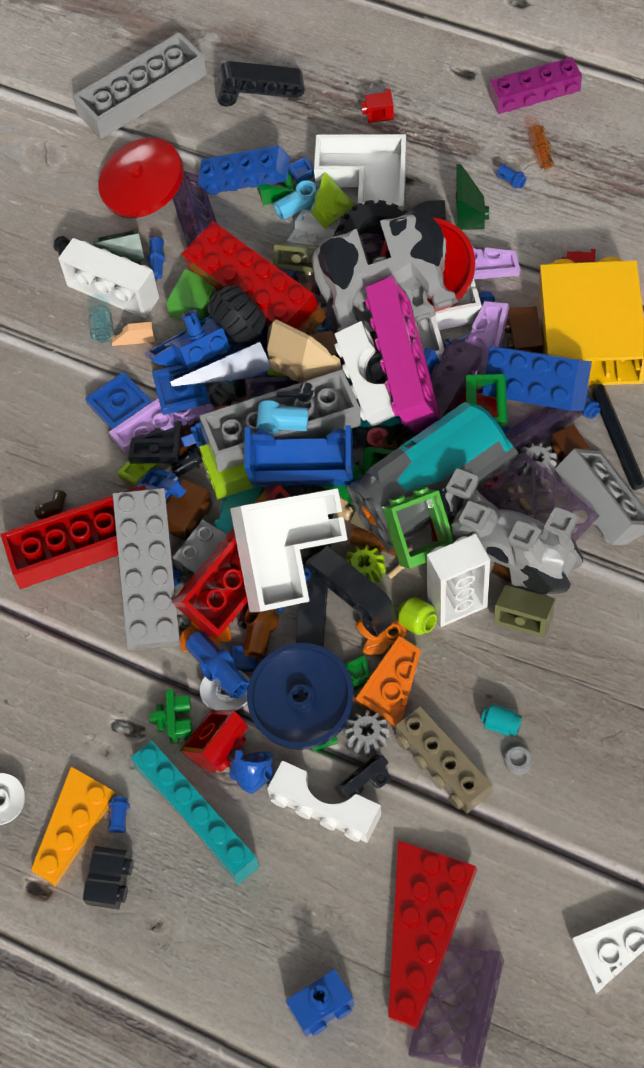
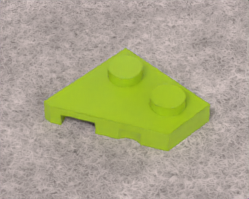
[310,172,355,230]

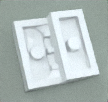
[287,209,342,246]

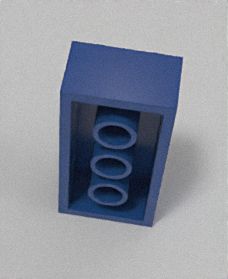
[482,346,592,411]

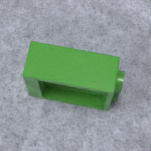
[382,486,454,569]

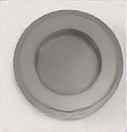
[504,746,532,775]

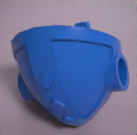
[229,750,273,794]

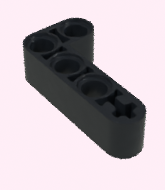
[216,61,305,107]
[305,546,397,637]

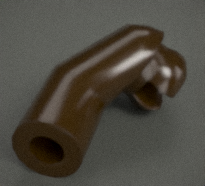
[34,490,67,519]

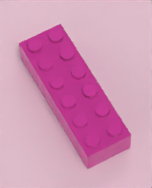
[365,276,441,434]

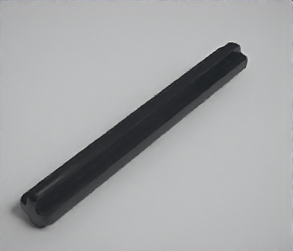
[592,384,644,490]

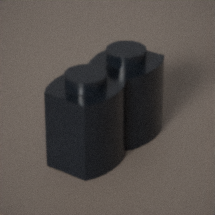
[83,846,134,910]

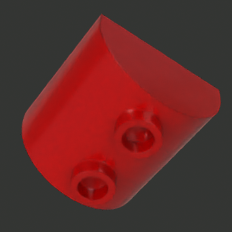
[180,709,248,773]

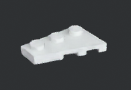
[571,909,644,994]

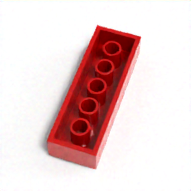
[181,221,319,330]
[0,485,146,589]
[171,485,291,637]

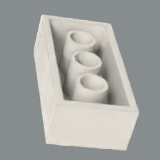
[58,238,159,318]
[427,534,490,627]

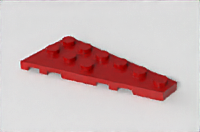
[388,840,477,1030]

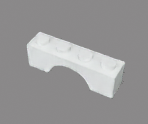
[335,321,395,426]
[267,761,382,843]

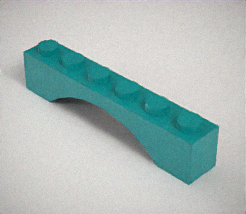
[131,740,259,885]

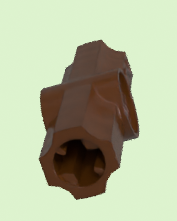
[243,607,279,659]

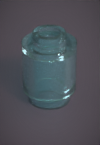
[89,306,114,343]

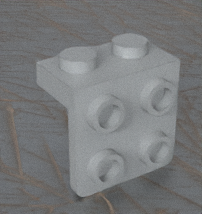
[173,520,228,576]

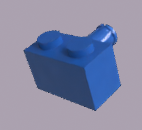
[170,310,230,370]
[285,969,354,1037]

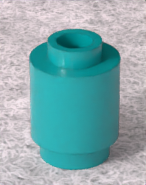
[481,703,523,737]

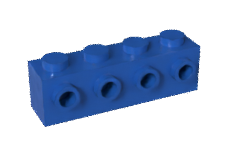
[198,145,290,195]

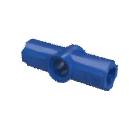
[185,631,249,699]

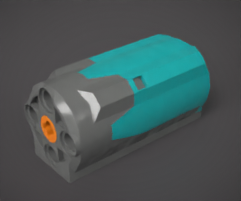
[346,402,518,553]

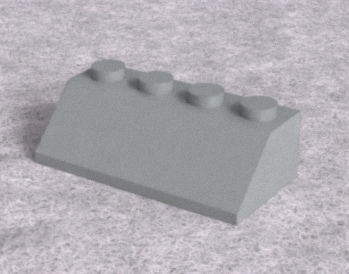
[555,449,644,545]

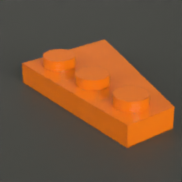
[355,636,421,729]

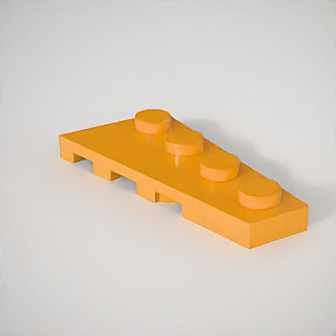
[31,767,117,887]

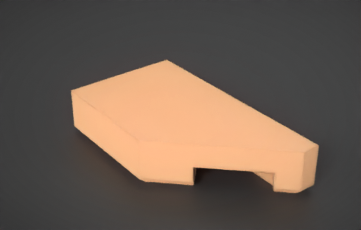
[112,322,155,346]

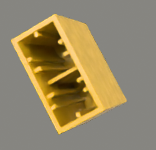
[538,257,644,386]

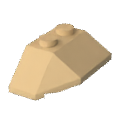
[267,319,342,383]

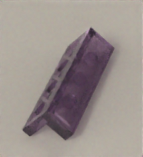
[172,171,217,247]
[504,400,587,454]

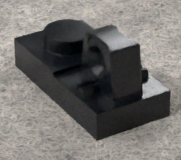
[334,754,391,798]

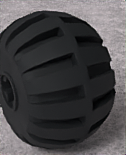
[208,285,266,343]

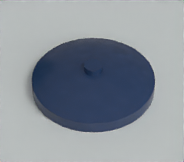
[247,643,355,750]

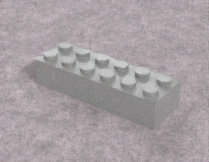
[73,32,207,139]
[199,370,361,472]
[113,488,180,651]

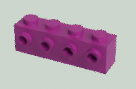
[489,57,582,114]

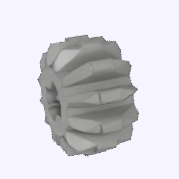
[515,442,558,485]
[344,710,390,758]

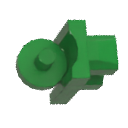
[149,689,192,744]

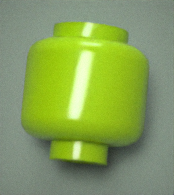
[398,597,437,635]

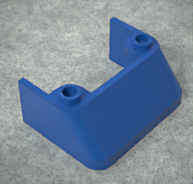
[245,425,354,487]

